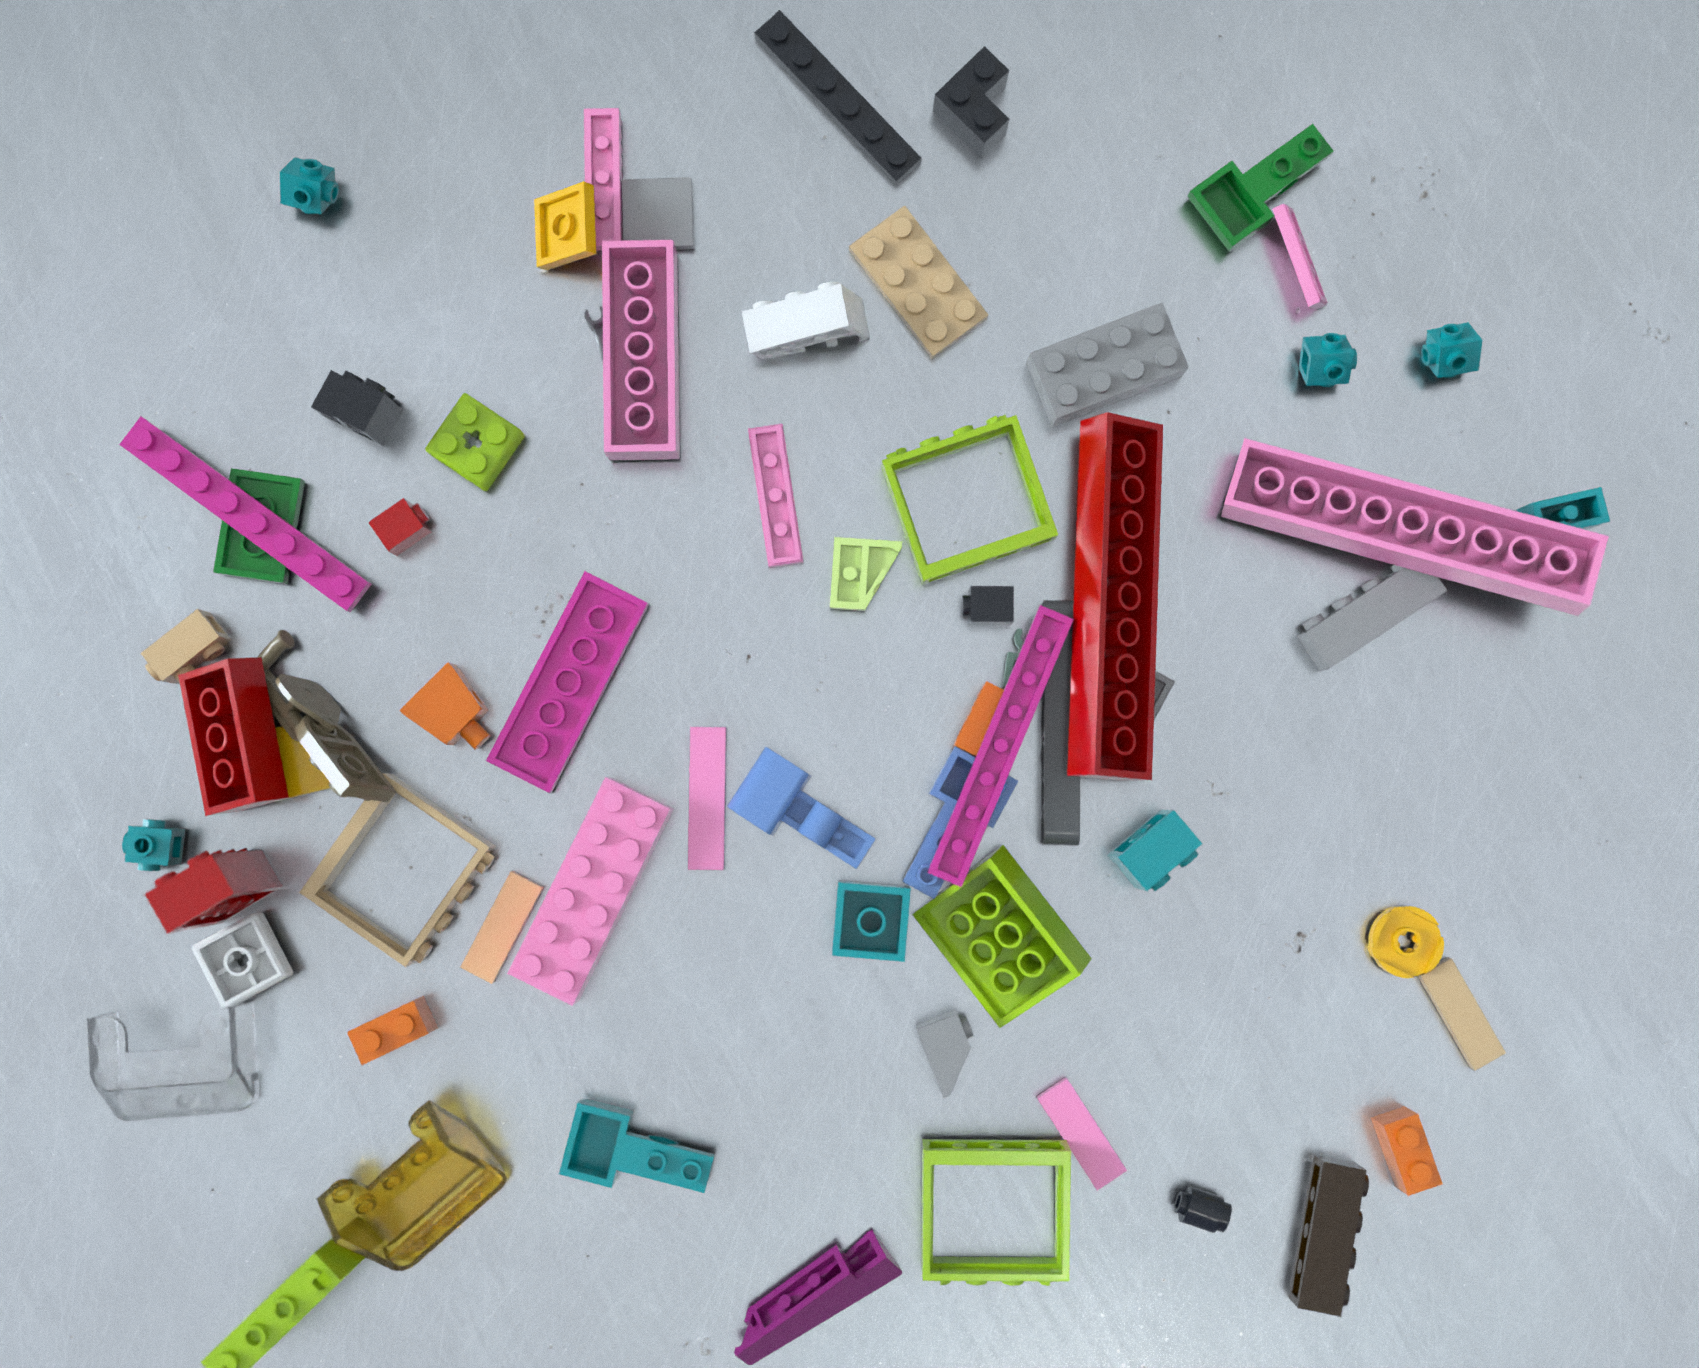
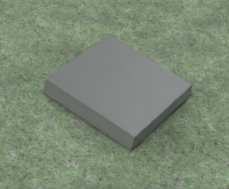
[621,177,694,250]

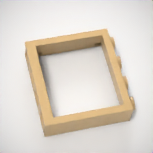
[299,773,496,967]

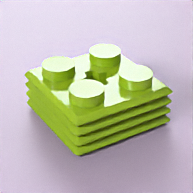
[425,393,525,491]

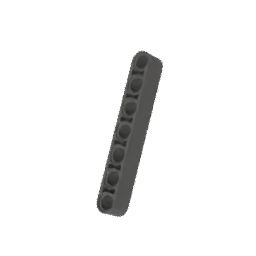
[1041,600,1080,846]

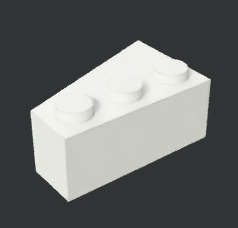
[742,282,870,359]

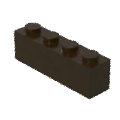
[1289,1155,1369,1317]

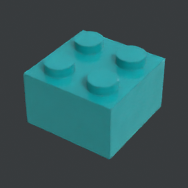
[1108,810,1203,891]
[832,880,911,962]

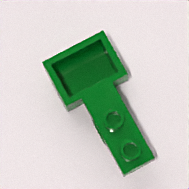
[1187,124,1334,252]

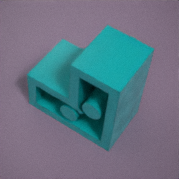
[1516,487,1610,530]

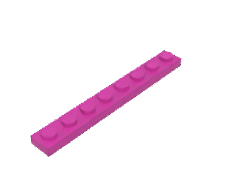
[119,416,372,613]
[927,605,1074,887]

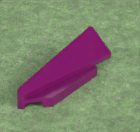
[734,1229,902,1365]

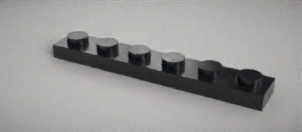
[754,10,922,186]

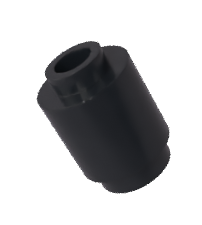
[1174,1186,1232,1233]

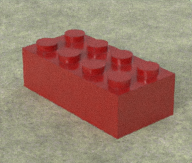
[178,657,289,816]
[144,848,283,934]

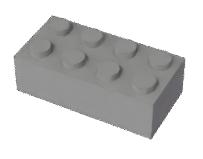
[1026,303,1189,427]

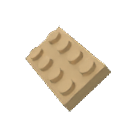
[849,205,989,359]

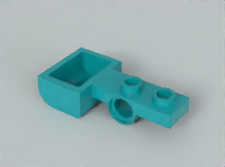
[559,1099,715,1193]

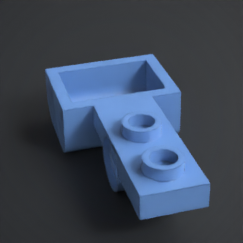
[902,746,1018,899]
[727,747,876,869]

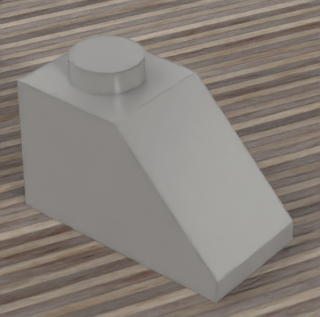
[916,1010,974,1098]

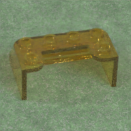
[317,1100,507,1271]

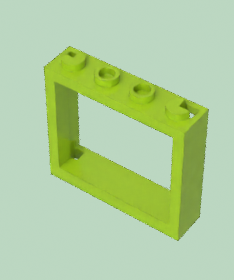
[881,415,1058,585]
[921,1139,1071,1286]
[200,1220,377,1368]

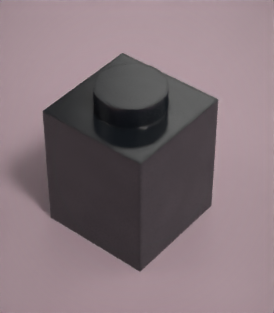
[962,586,1014,625]

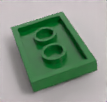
[213,468,305,584]

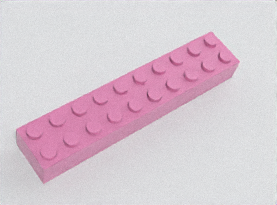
[1221,438,1609,616]

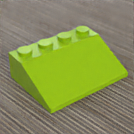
[912,845,1092,1028]

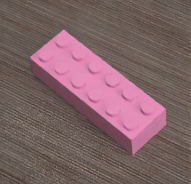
[602,240,680,460]
[507,777,674,1006]

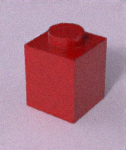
[368,498,431,556]

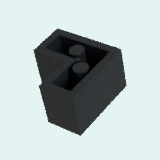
[933,46,1009,158]
[311,370,402,446]

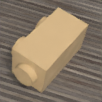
[141,609,231,684]

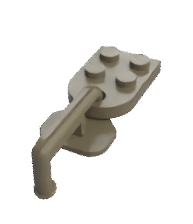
[258,630,396,802]

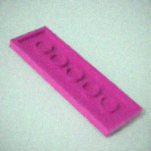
[486,571,649,793]

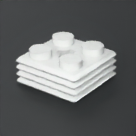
[192,912,293,1009]

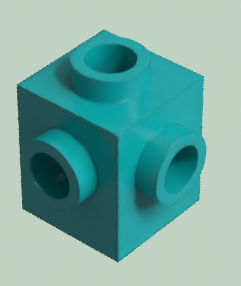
[280,157,339,215]
[1421,322,1483,378]
[1299,333,1357,387]
[122,819,185,871]

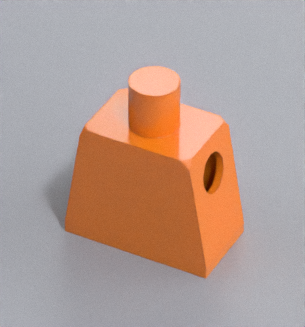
[399,662,491,750]

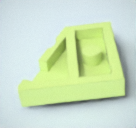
[830,537,902,611]

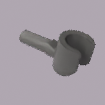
[584,306,603,359]

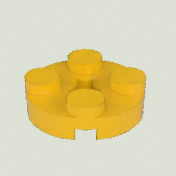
[1368,905,1444,978]

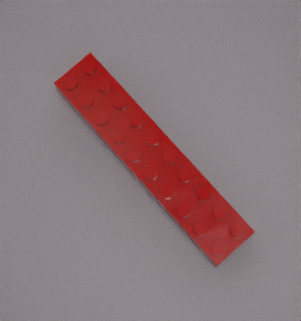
[1067,412,1163,781]

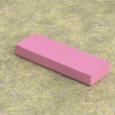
[1272,204,1328,310]
[1036,1077,1127,1191]

